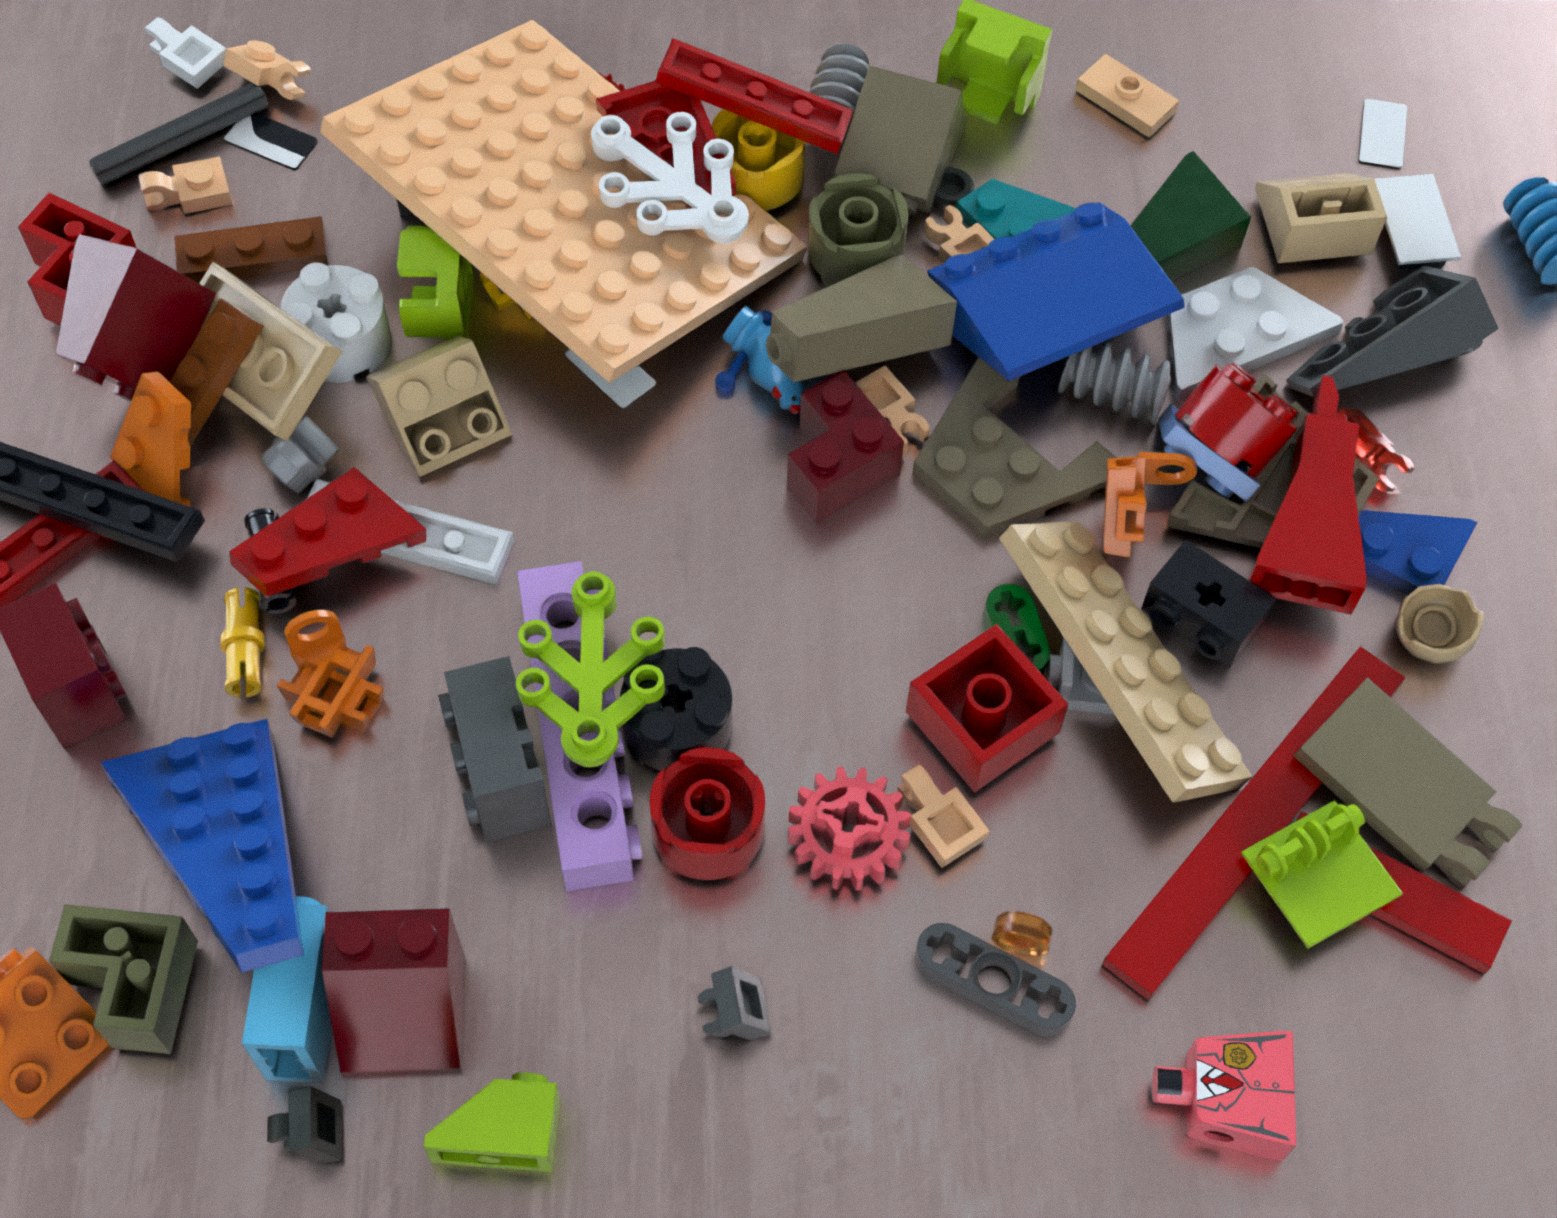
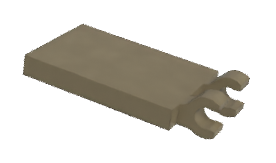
[1293,677,1523,889]

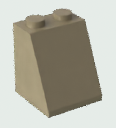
[834,65,967,215]

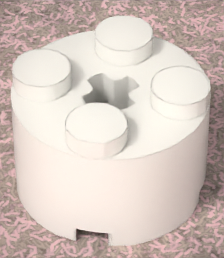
[281,262,392,383]

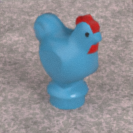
[722,306,805,414]

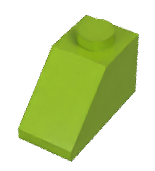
[423,1072,561,1172]

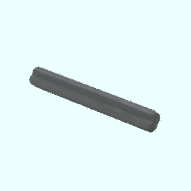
[89,83,268,185]

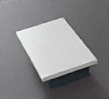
[1375,174,1461,270]

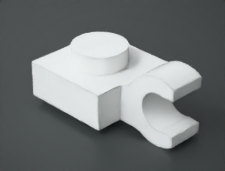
[144,17,226,89]

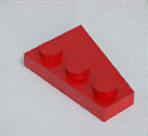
[596,81,737,209]
[229,467,426,597]

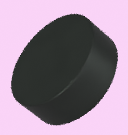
[933,167,974,212]

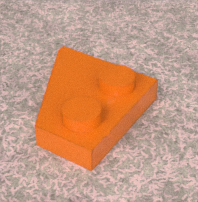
[110,372,191,507]

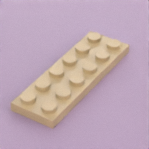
[999,521,1252,803]

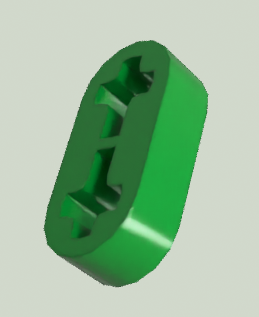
[983,584,1050,675]

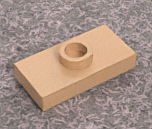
[1075,53,1179,138]

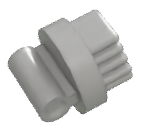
[262,416,340,493]

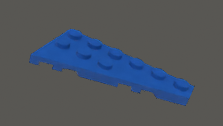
[100,719,304,972]

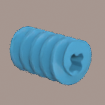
[1503,177,1557,285]

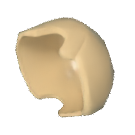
[1395,584,1484,664]

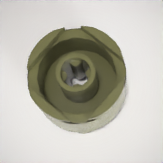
[807,173,908,287]

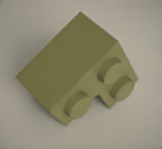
[49,904,198,1054]

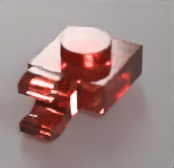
[1337,408,1415,492]

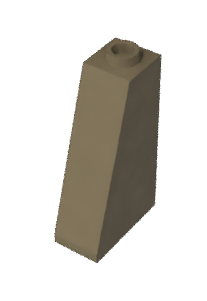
[766,255,957,382]

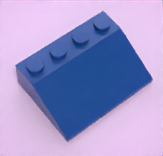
[927,202,1185,381]

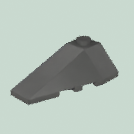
[1286,265,1499,397]

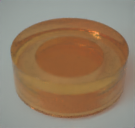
[992,911,1053,956]

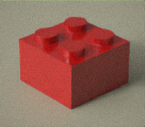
[905,624,1069,793]

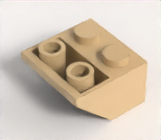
[1255,173,1387,263]
[366,335,513,477]

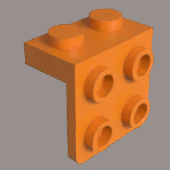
[0,946,109,1118]

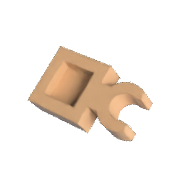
[924,205,995,263]
[855,365,930,455]

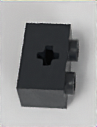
[1141,540,1276,668]

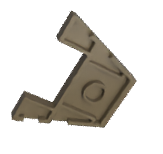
[912,357,1117,538]
[1166,373,1379,548]

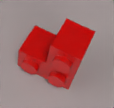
[18,192,137,326]

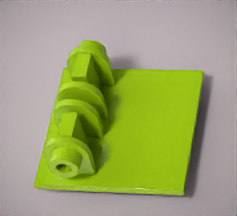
[1241,800,1403,949]

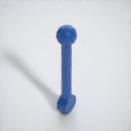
[715,310,772,394]

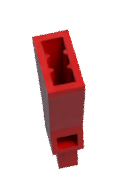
[1247,375,1367,615]

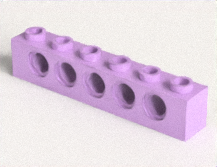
[517,561,642,892]

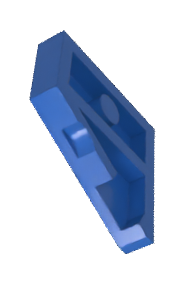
[1358,510,1478,595]

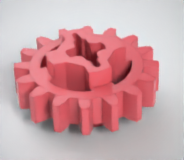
[788,766,911,890]

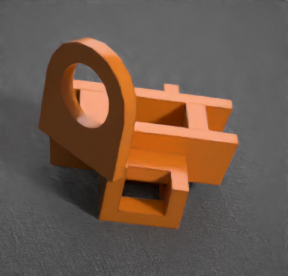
[1102,452,1197,558]
[277,610,384,738]

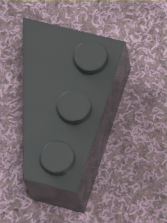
[438,656,552,843]

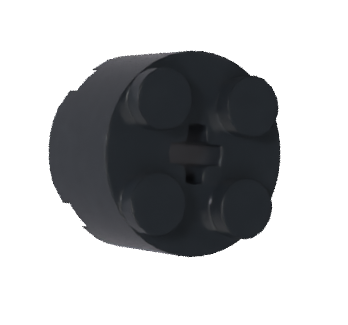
[620,647,732,771]

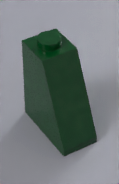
[1130,151,1251,282]

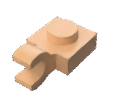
[223,40,311,100]
[138,156,232,214]
[897,764,990,868]

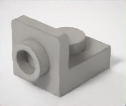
[1046,638,1115,715]

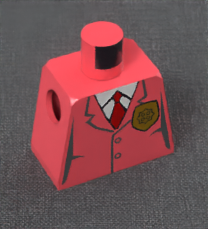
[1152,1031,1296,1161]

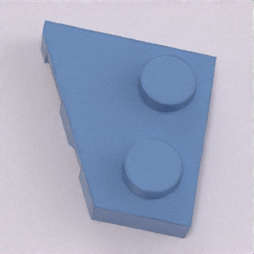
[1158,403,1260,502]

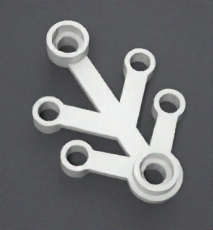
[591,112,749,243]

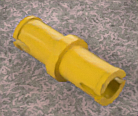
[220,587,265,698]

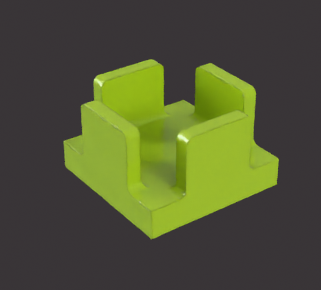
[936,0,1052,124]
[397,226,475,341]

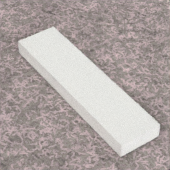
[308,479,515,585]

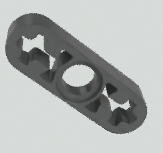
[915,923,1076,1037]

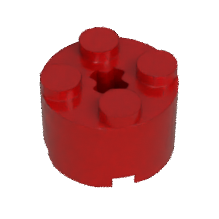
[1175,362,1298,478]
[649,747,765,880]

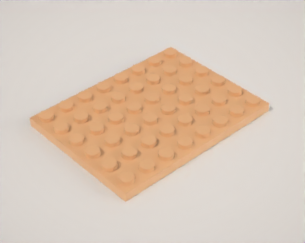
[320,20,808,383]

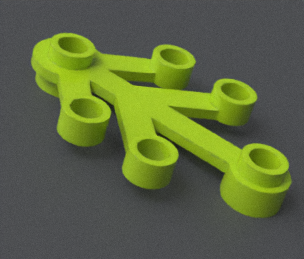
[516,571,665,767]

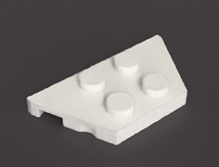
[1166,266,1344,401]

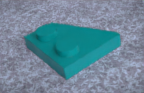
[956,178,1076,239]

